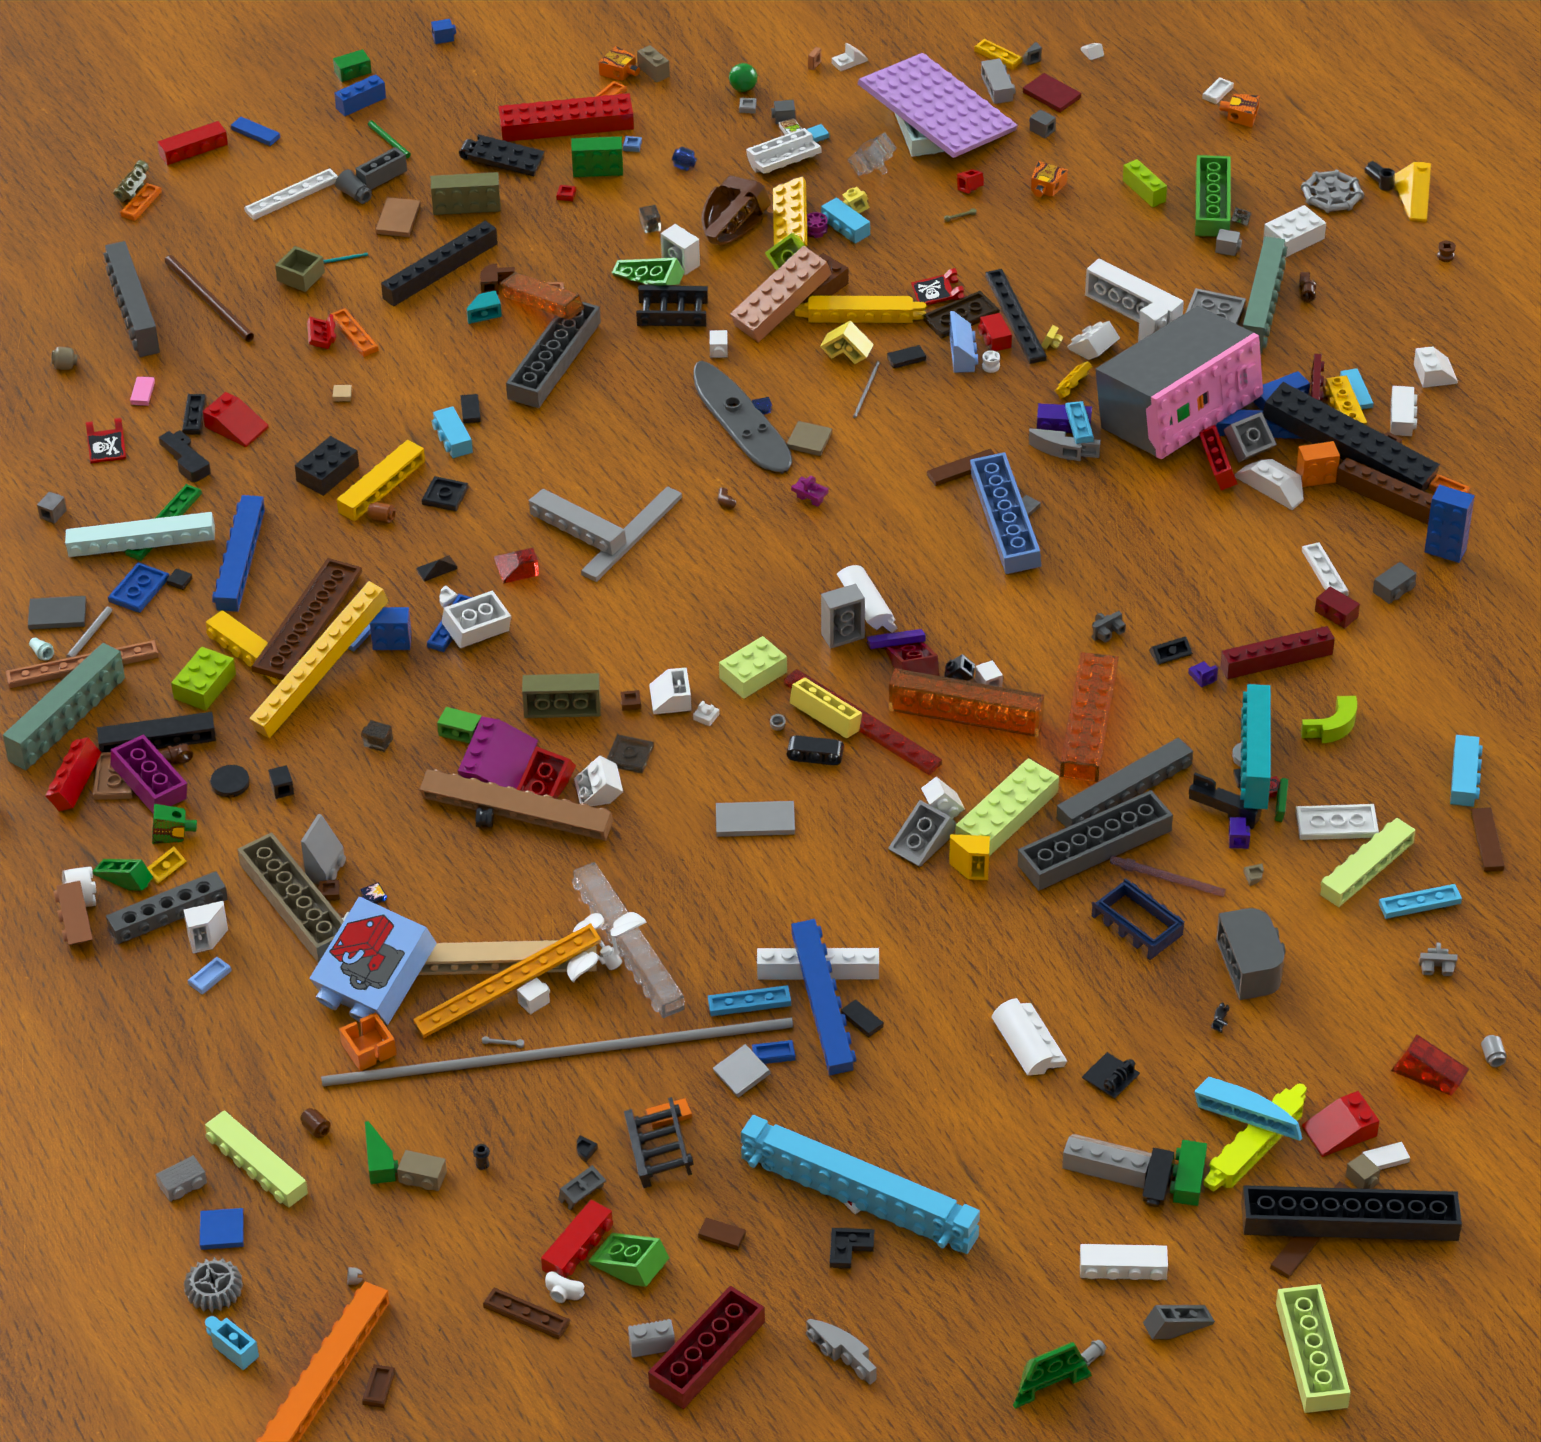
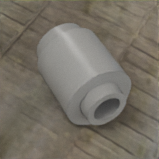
[1481,1035,1506,1067]

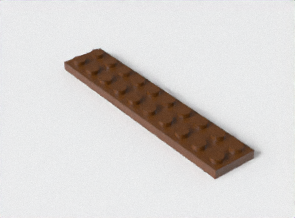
[252,558,362,680]

